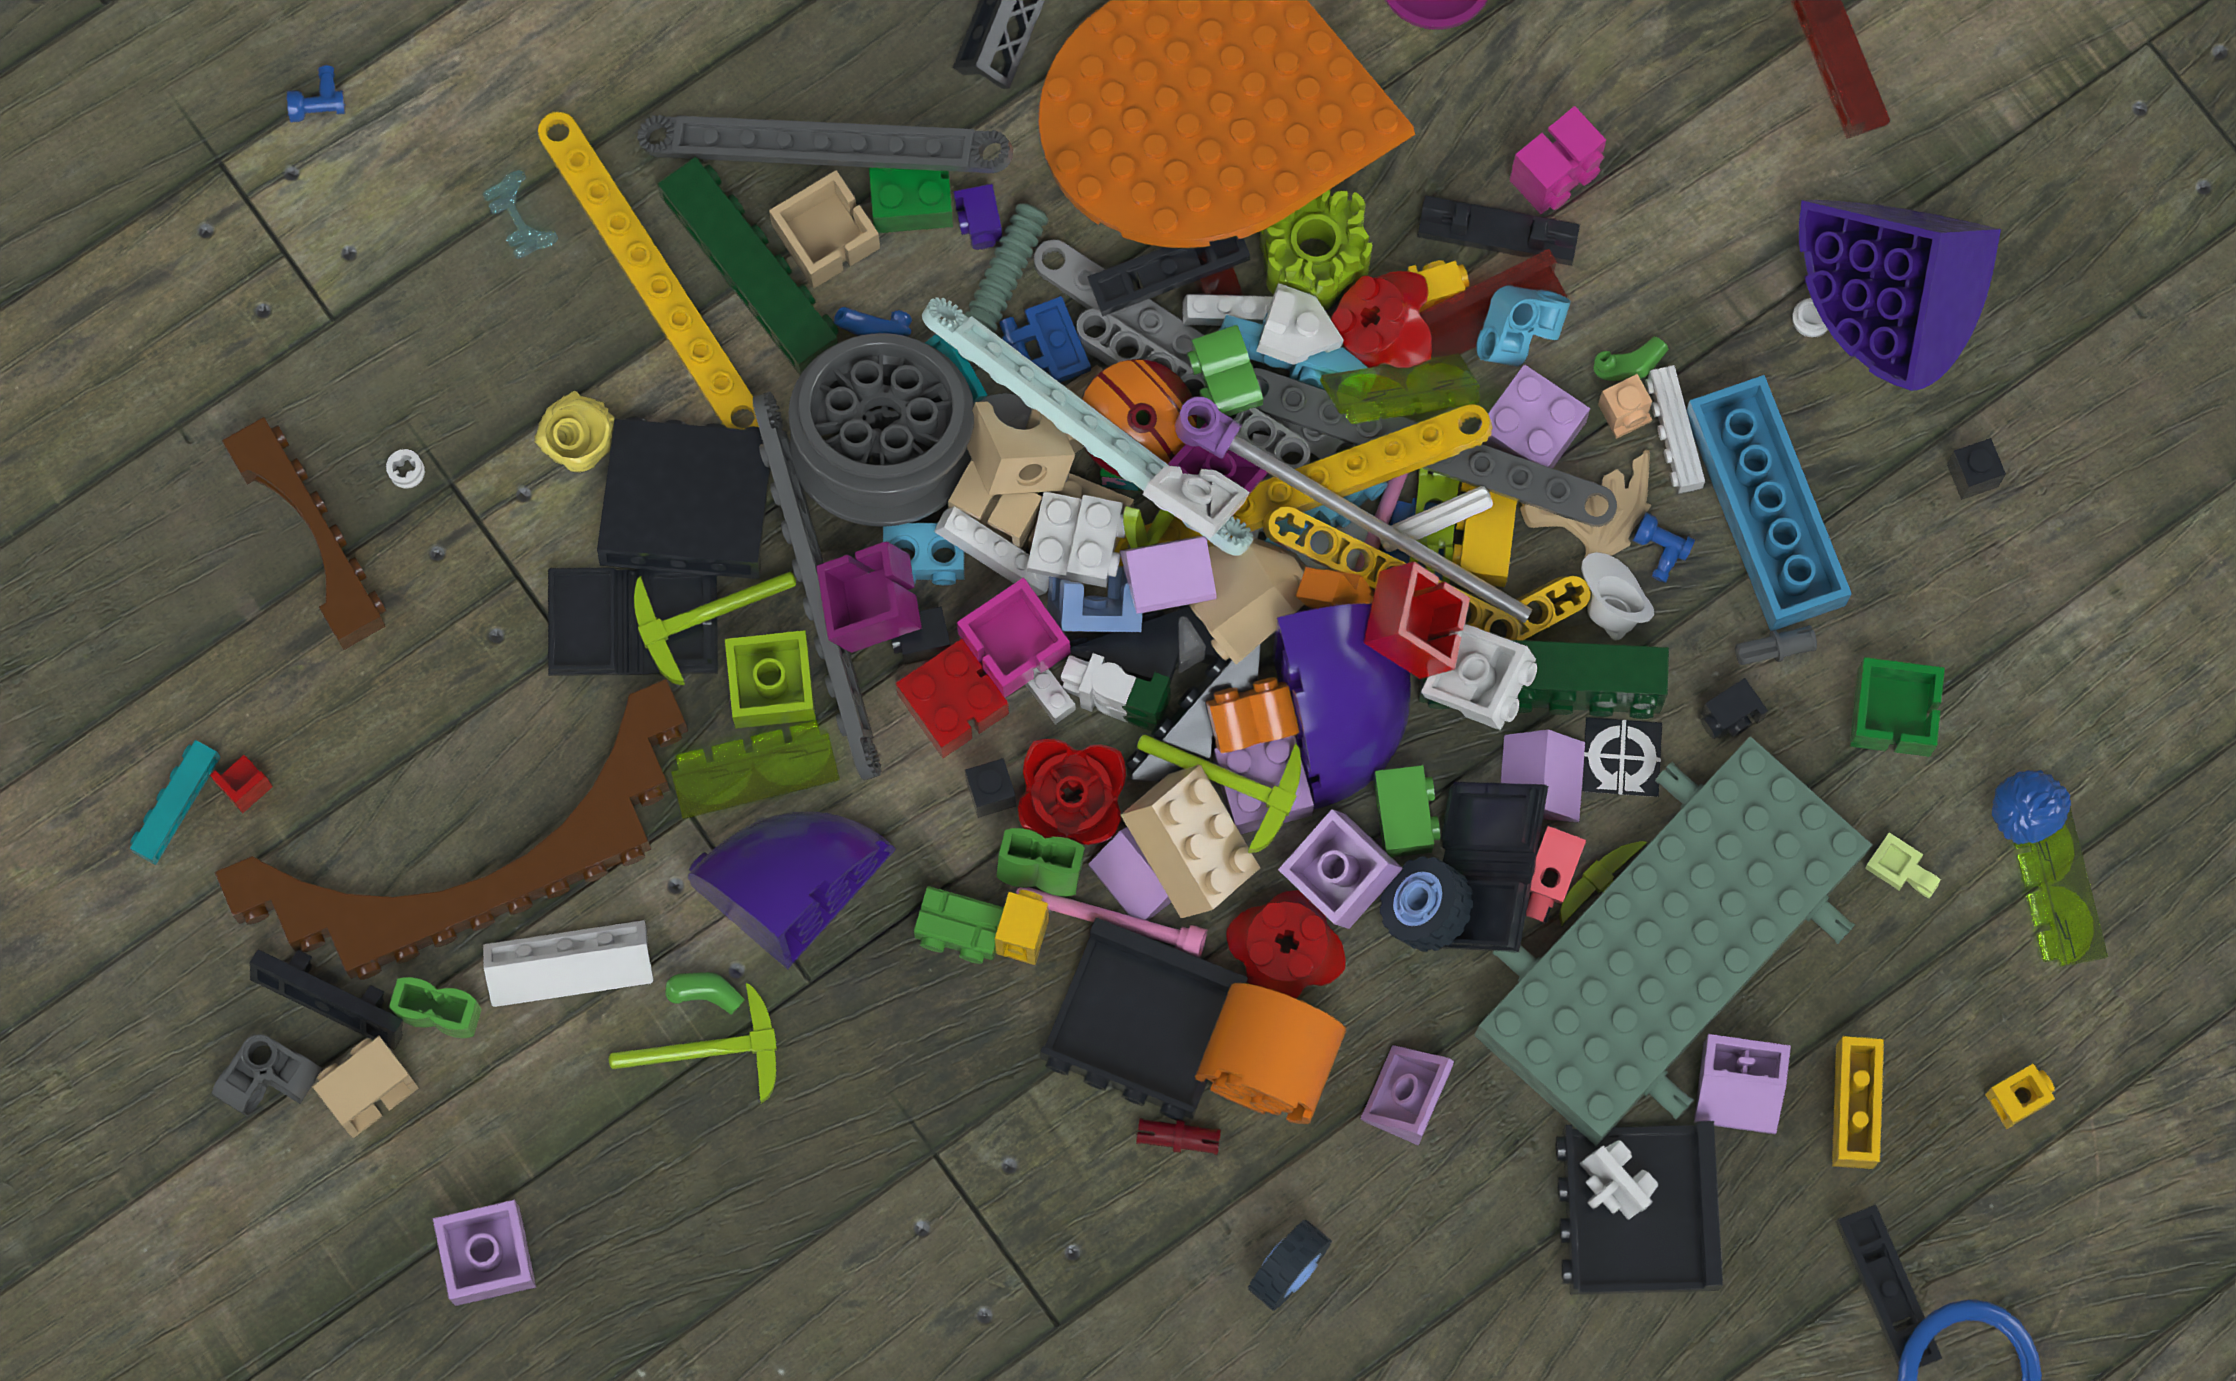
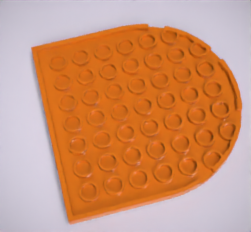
[1039,0,1415,248]

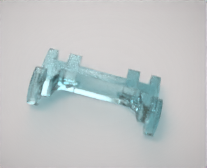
[483,170,558,259]

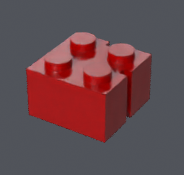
[1363,561,1470,679]
[895,639,1009,758]

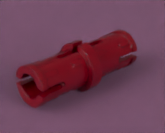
[1136,1118,1221,1155]

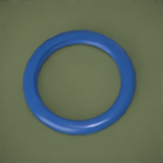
[1898,1300,2042,1381]

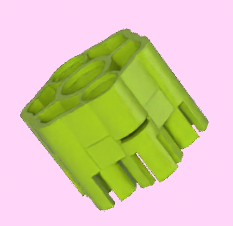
[1259,190,1372,310]

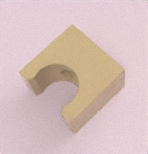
[967,401,1075,495]

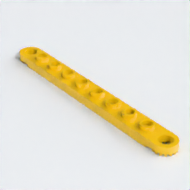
[538,112,759,429]
[1115,404,1493,566]

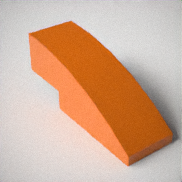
[1296,567,1375,609]

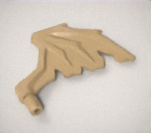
[1520,450,1651,557]

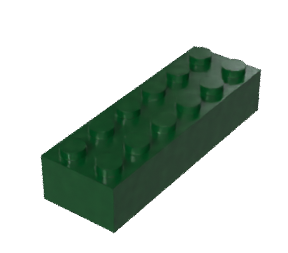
[1419,637,1669,719]

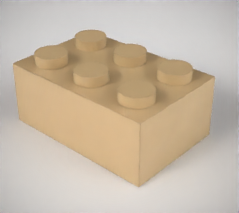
[1121,765,1260,918]

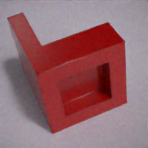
[209,755,273,814]

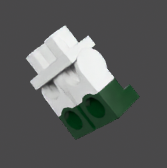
[1061,653,1171,732]

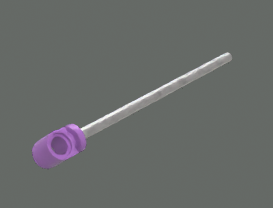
[1175,397,1533,623]

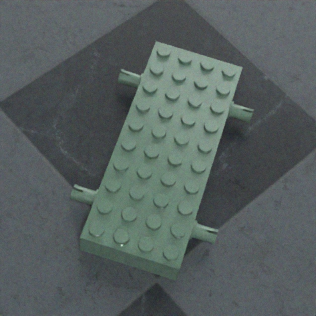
[1474,736,1872,1146]

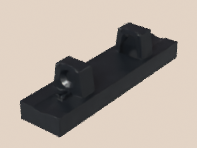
[1417,195,1580,266]
[1087,235,1251,317]
[250,949,403,1050]
[1836,1204,1942,1369]

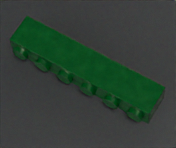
[657,157,840,375]

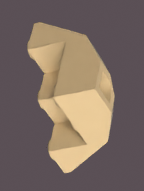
[1189,537,1307,664]

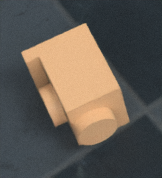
[1598,374,1652,439]

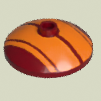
[1081,359,1197,478]

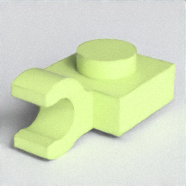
[1865,833,1941,899]

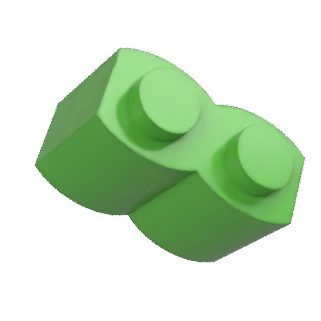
[1187,325,1263,416]
[996,828,1085,896]
[389,977,482,1038]

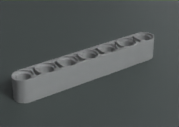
[1077,309,1310,469]

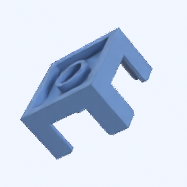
[1047,566,1142,632]

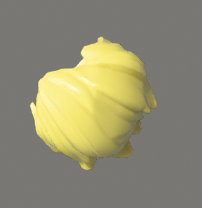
[534,391,614,473]

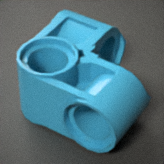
[1477,286,1571,367]

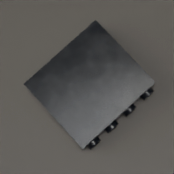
[597,416,771,579]
[1040,917,1248,1121]
[1556,1121,1723,1295]

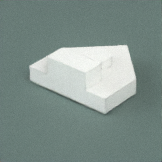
[1256,283,1344,365]

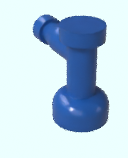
[287,66,345,123]
[1632,512,1695,583]

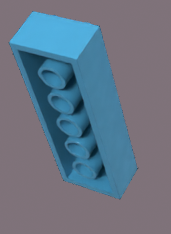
[1686,375,1852,631]

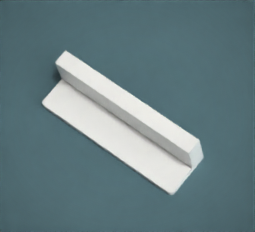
[483,920,653,1007]

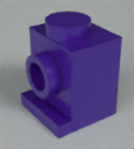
[954,184,1002,250]

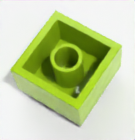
[725,630,816,729]

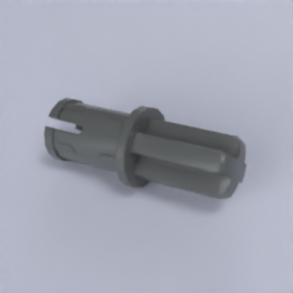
[1735,625,1817,665]

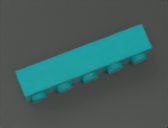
[130,740,221,865]

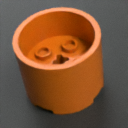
[1195,983,1346,1124]

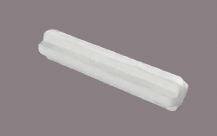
[1379,486,1493,552]

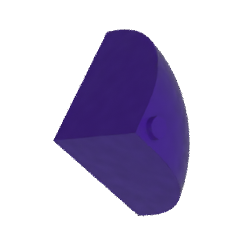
[1799,200,2001,391]
[1272,604,1411,809]
[688,811,896,970]

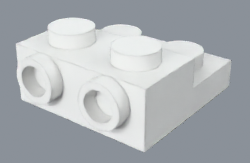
[1027,492,1125,588]
[1421,624,1537,730]

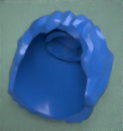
[1992,770,2071,845]

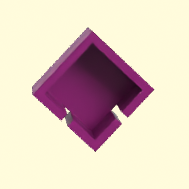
[816,541,922,653]

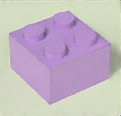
[1478,364,1590,469]
[1213,735,1314,834]
[1278,809,1403,929]
[433,1200,536,1306]

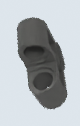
[212,1034,323,1116]

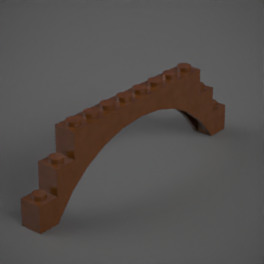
[215,679,688,980]

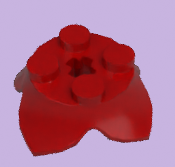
[1331,271,1432,373]
[1018,739,1126,845]
[1226,890,1346,999]

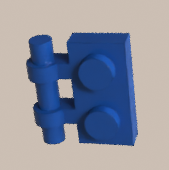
[999,296,1091,383]

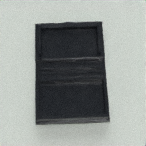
[548,567,718,676]
[1441,782,1549,952]

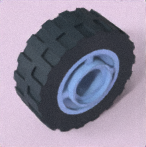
[1380,856,1473,952]
[1248,1219,1332,1311]

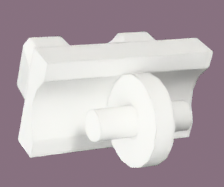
[1580,1140,1658,1220]

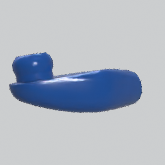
[834,307,912,337]

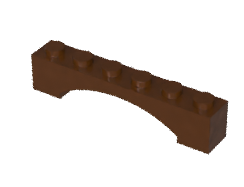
[222,417,386,650]

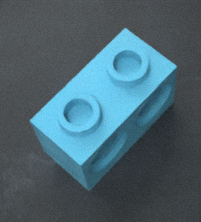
[883,523,965,585]

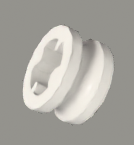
[386,449,425,489]

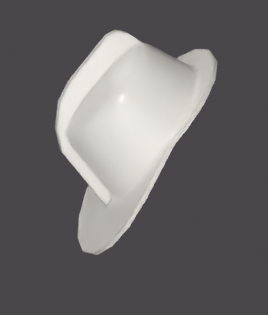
[1581,552,1654,640]

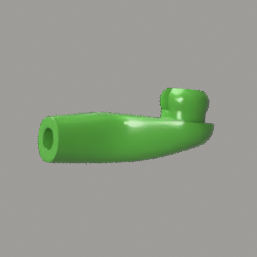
[1594,337,1669,381]
[665,972,745,1015]

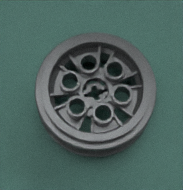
[789,333,974,527]

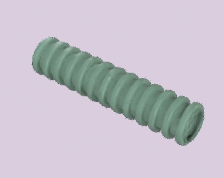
[964,204,1048,333]

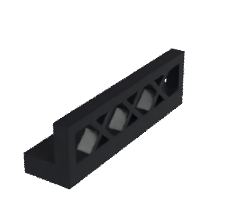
[952,0,1045,89]

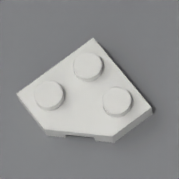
[1142,466,1250,538]

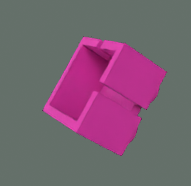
[1510,106,1606,215]
[957,577,1071,698]

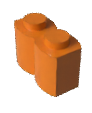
[1206,677,1300,753]

